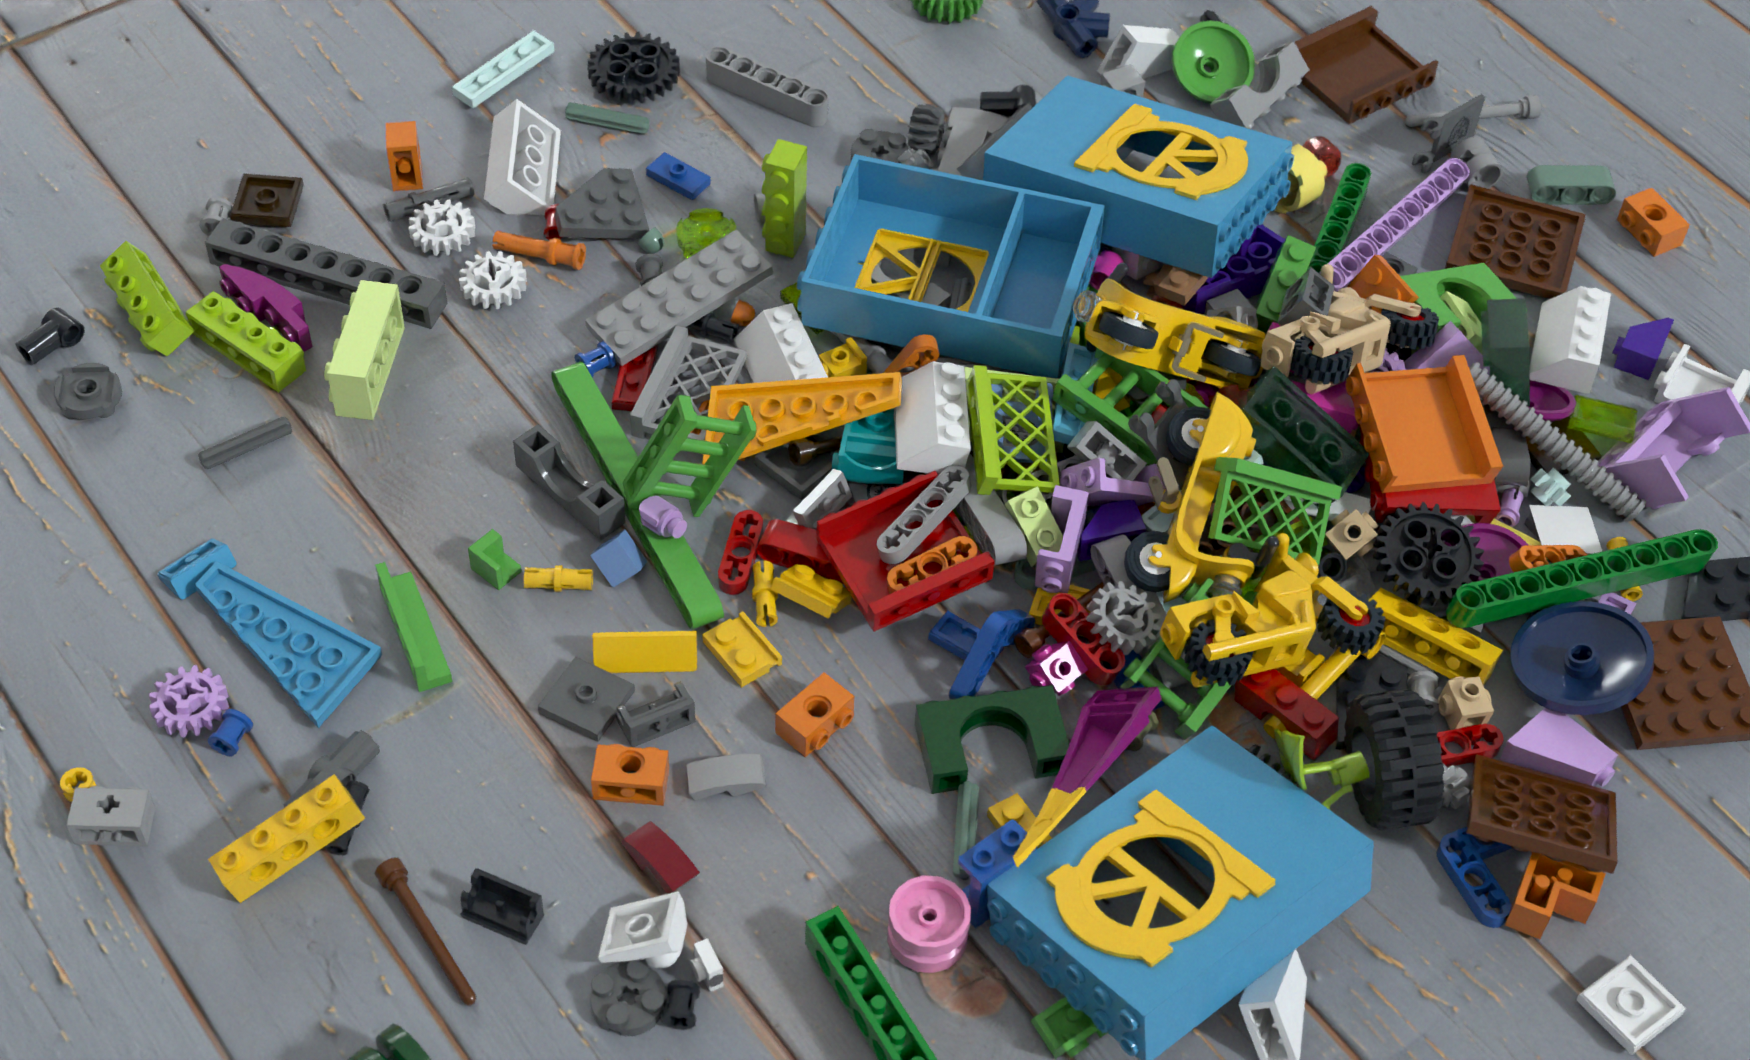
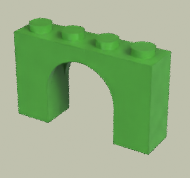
[1400,263,1528,337]

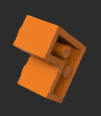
[1505,852,1606,939]

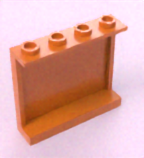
[1345,355,1503,493]

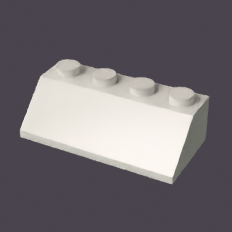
[484,99,561,215]
[1527,286,1611,394]
[734,303,828,383]
[894,361,971,475]

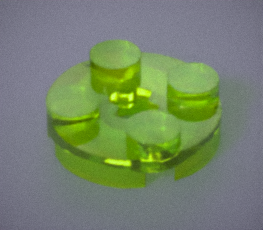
[676,208,736,259]

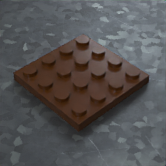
[1445,184,1586,299]
[1621,616,1750,750]
[1467,754,1618,874]

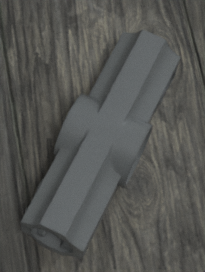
[283,730,380,808]

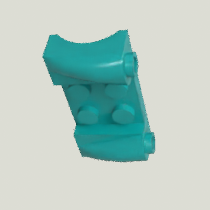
[831,408,904,484]

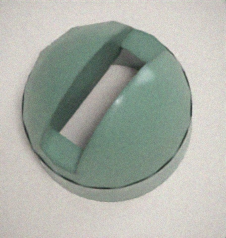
[638,227,664,254]

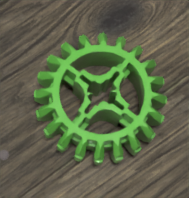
[911,0,983,24]

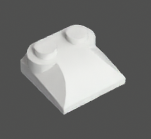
[598,892,687,968]

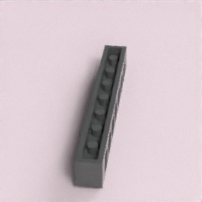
[205,218,448,329]

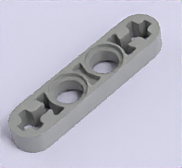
[877,466,971,564]

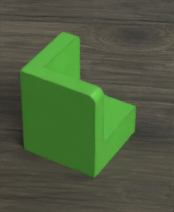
[468,529,522,590]

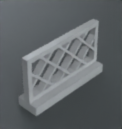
[630,326,747,441]

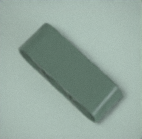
[1527,165,1616,205]

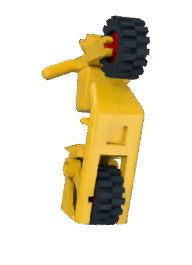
[1159,533,1385,688]

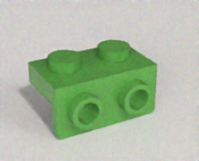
[1030,996,1107,1059]

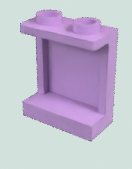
[1060,458,1165,506]
[1035,485,1089,594]

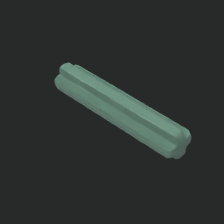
[565,102,650,134]
[953,781,979,880]

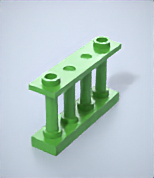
[1052,348,1208,467]
[622,394,757,517]
[1120,577,1253,740]

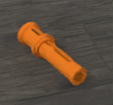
[492,230,586,270]

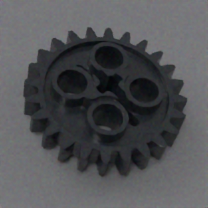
[587,32,680,104]
[1373,502,1484,606]

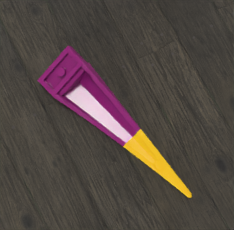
[1013,686,1162,867]

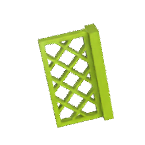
[966,365,1060,495]

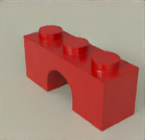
[1234,669,1339,761]

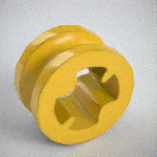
[60,767,96,803]

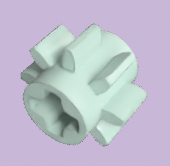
[1530,468,1571,506]

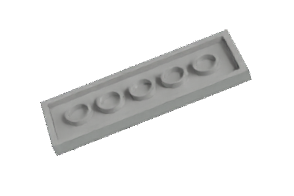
[585,229,773,366]

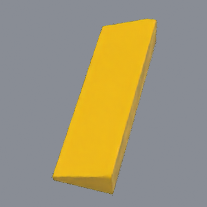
[592,631,697,673]

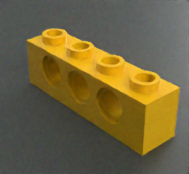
[1368,588,1503,686]
[208,774,366,903]

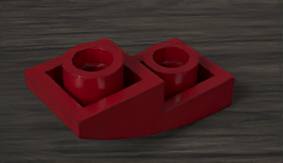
[621,821,700,894]

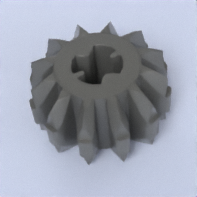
[907,104,945,154]

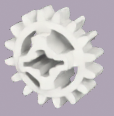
[408,199,475,256]
[459,251,527,309]

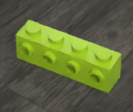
[762,139,807,258]
[99,241,194,357]
[186,291,306,393]

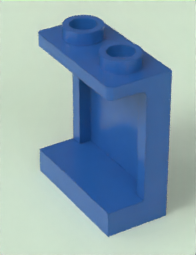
[958,820,1037,929]

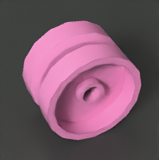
[887,875,971,973]

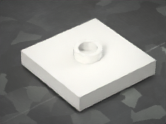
[1576,955,1686,1055]

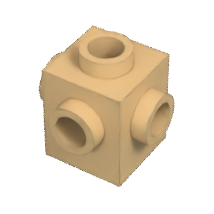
[1325,509,1378,561]
[1437,676,1494,730]

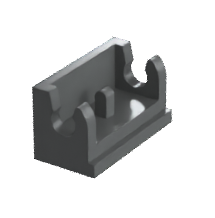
[616,681,696,747]

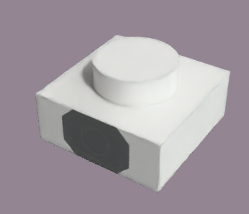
[690,938,724,992]

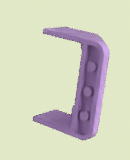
[1597,387,1750,509]

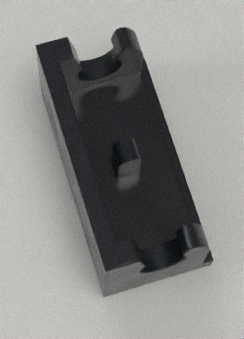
[460,868,544,945]

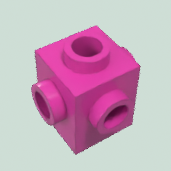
[1024,641,1088,696]

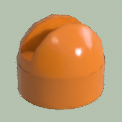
[730,300,755,326]

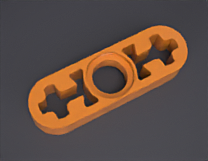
[883,334,939,377]
[887,536,977,594]
[1509,545,1587,572]

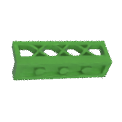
[375,562,453,692]

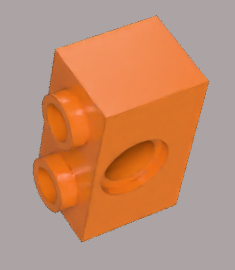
[385,121,423,191]
[1617,187,1690,257]
[775,672,854,757]
[591,744,669,806]

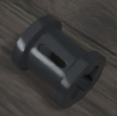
[662,979,700,1030]

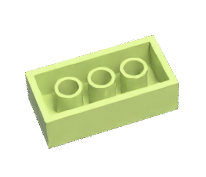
[324,280,405,420]

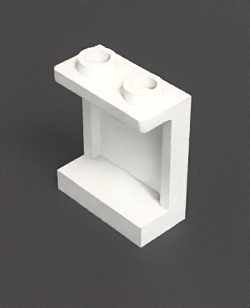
[1654,344,1750,405]

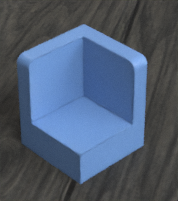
[590,529,647,587]

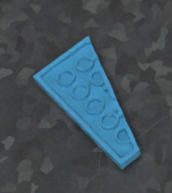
[195,561,382,728]

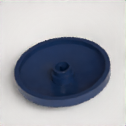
[1510,601,1654,715]

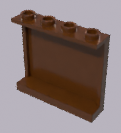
[1294,6,1439,124]

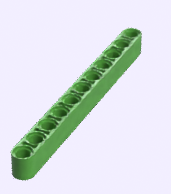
[551,361,724,630]

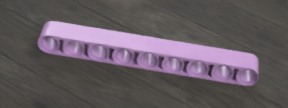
[1319,158,1469,292]

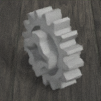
[1086,581,1161,655]

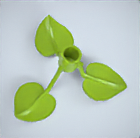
[1274,729,1370,810]

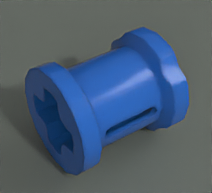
[574,341,616,378]
[207,709,253,757]

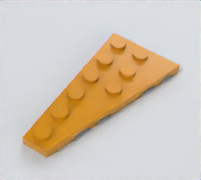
[702,372,902,464]

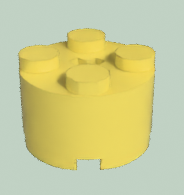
[1274,144,1327,213]

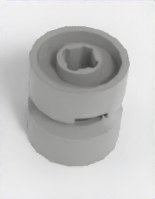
[1451,136,1503,189]

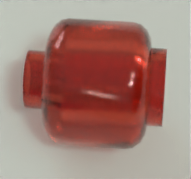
[1302,136,1342,179]

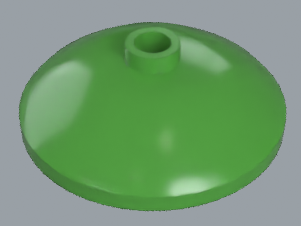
[1172,21,1255,103]

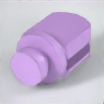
[639,496,687,538]

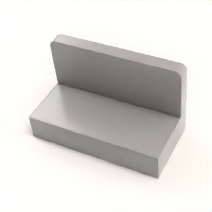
[785,469,852,530]

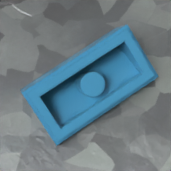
[157,538,237,600]

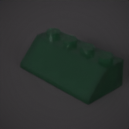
[1481,298,1530,406]
[1237,366,1370,508]

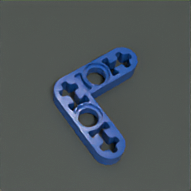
[949,609,1035,700]
[1436,826,1512,928]

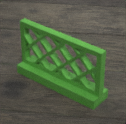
[1208,457,1342,565]

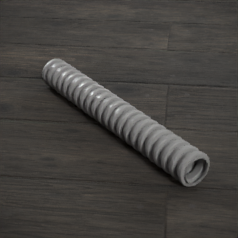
[1469,362,1646,522]

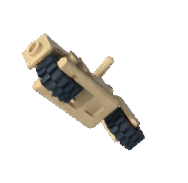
[1260,264,1439,395]

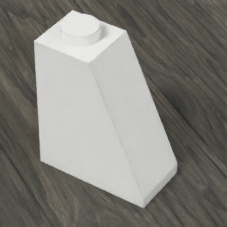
[1098,25,1179,79]
[1239,949,1307,1060]

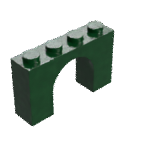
[915,685,1070,794]

